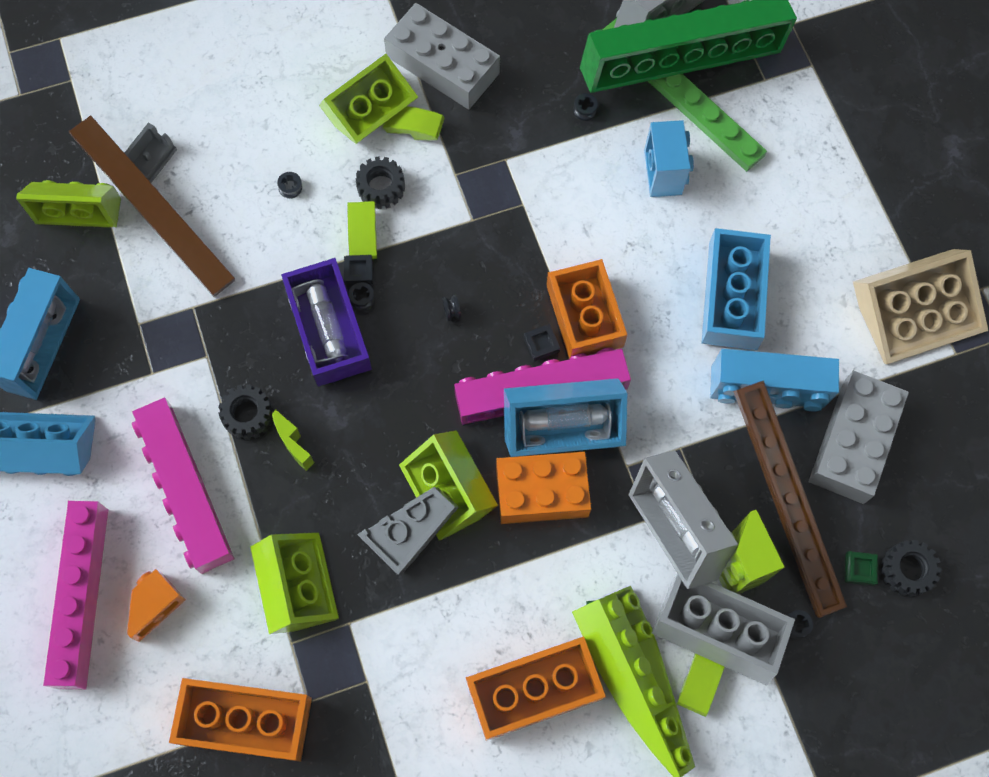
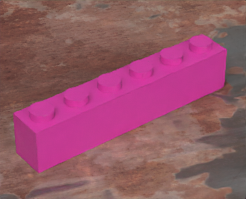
[454,348,631,425]
[132,397,235,574]
[43,501,109,690]

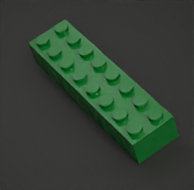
[580,0,797,93]

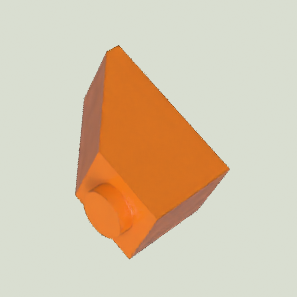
[127,569,186,642]

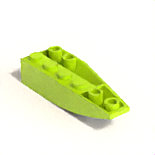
[572,585,696,777]

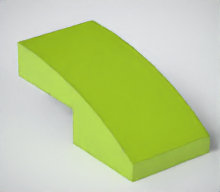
[383,106,444,140]
[347,201,377,259]
[272,410,314,471]
[677,653,724,717]

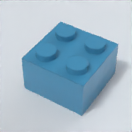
[644,120,694,197]

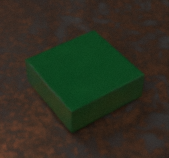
[845,551,878,586]

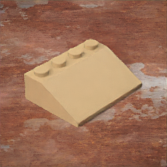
[853,249,988,364]

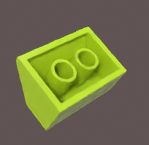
[319,53,418,144]
[16,180,121,228]
[399,430,498,540]
[719,510,784,594]
[250,533,339,634]

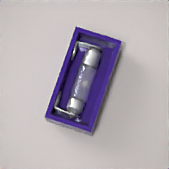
[281,258,372,387]

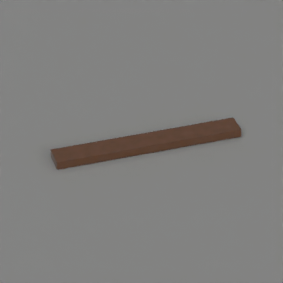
[69,115,235,297]
[733,380,847,618]

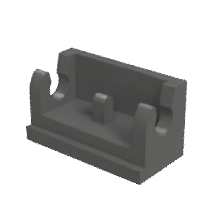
[124,122,177,183]

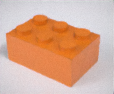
[547,259,627,359]
[496,452,591,524]

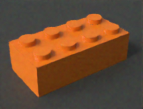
[466,636,606,741]
[169,678,312,762]

